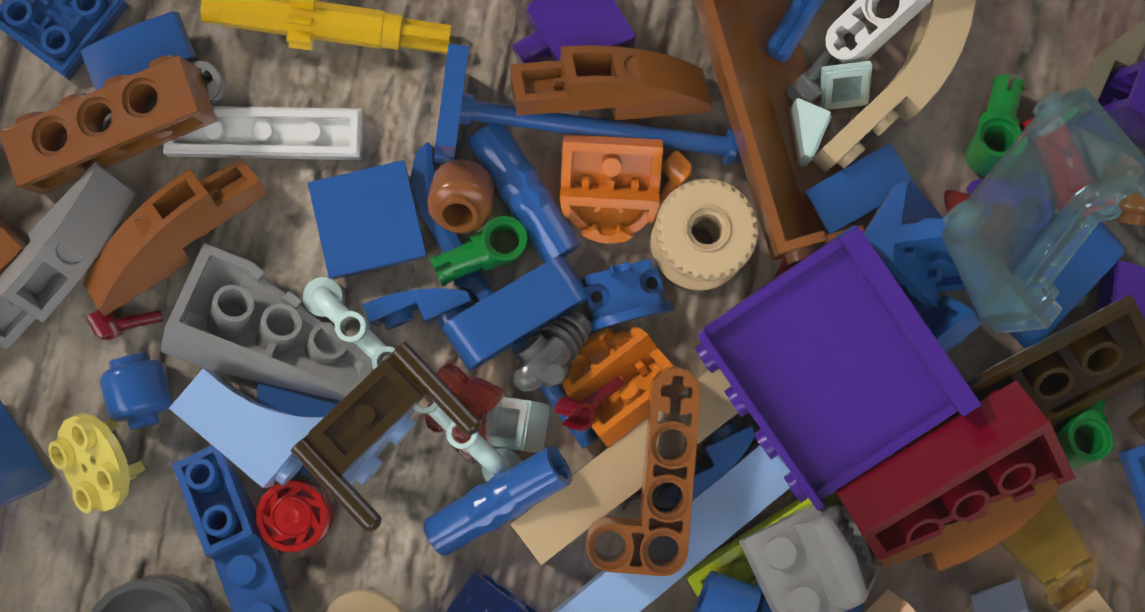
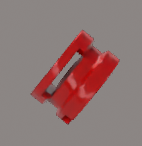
[256,480,333,552]

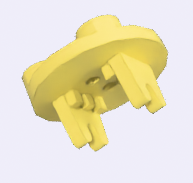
[48,413,146,513]

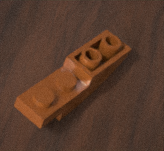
[510,45,713,120]
[83,157,268,316]
[868,478,1062,571]

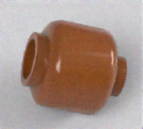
[427,159,495,233]

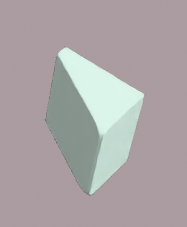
[790,98,832,167]
[483,395,550,453]

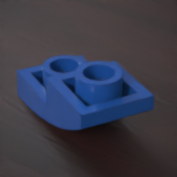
[80,11,197,90]
[804,143,915,234]
[362,288,474,330]
[663,422,755,506]

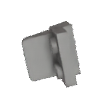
[739,498,876,612]

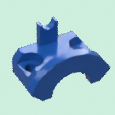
[581,258,675,332]

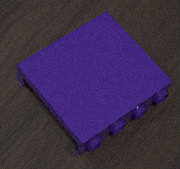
[695,225,981,511]

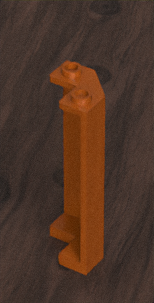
[694,0,866,265]

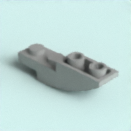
[0,161,136,350]

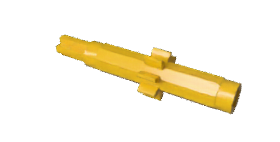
[200,0,451,54]

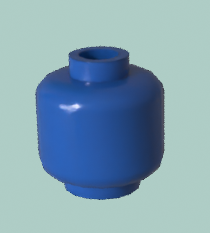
[100,353,173,430]

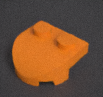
[560,134,663,244]
[563,326,686,448]

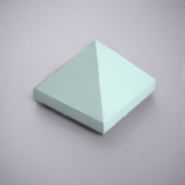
[819,61,872,110]

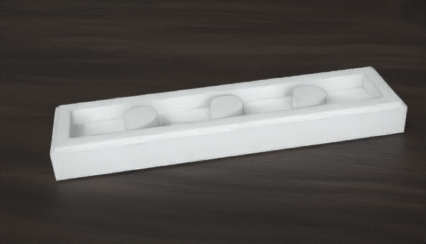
[163,106,364,160]

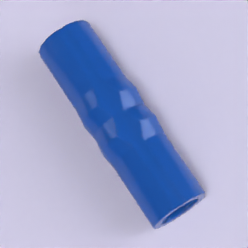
[468,123,581,263]
[424,446,572,556]

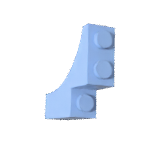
[169,368,416,488]

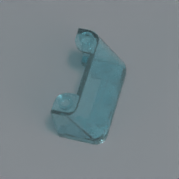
[941,87,1145,333]

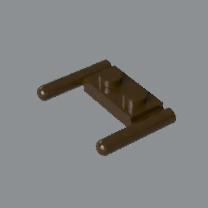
[290,342,481,532]

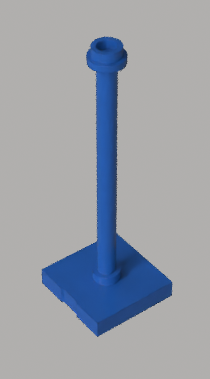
[434,44,742,166]

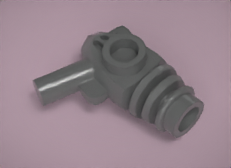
[511,310,592,391]

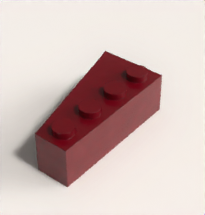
[836,380,1076,561]

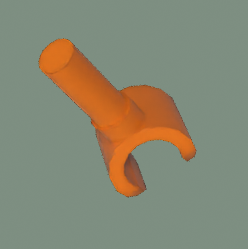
[655,151,692,220]

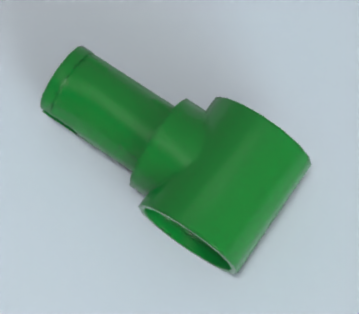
[965,75,1025,177]
[429,216,527,287]
[1055,398,1113,469]

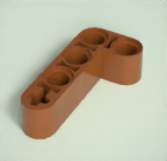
[586,366,701,576]

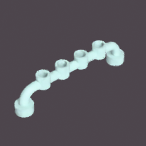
[303,277,522,482]

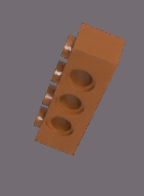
[0,55,217,195]

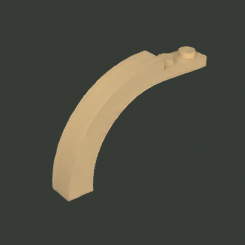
[812,0,976,173]

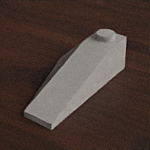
[160,243,373,401]

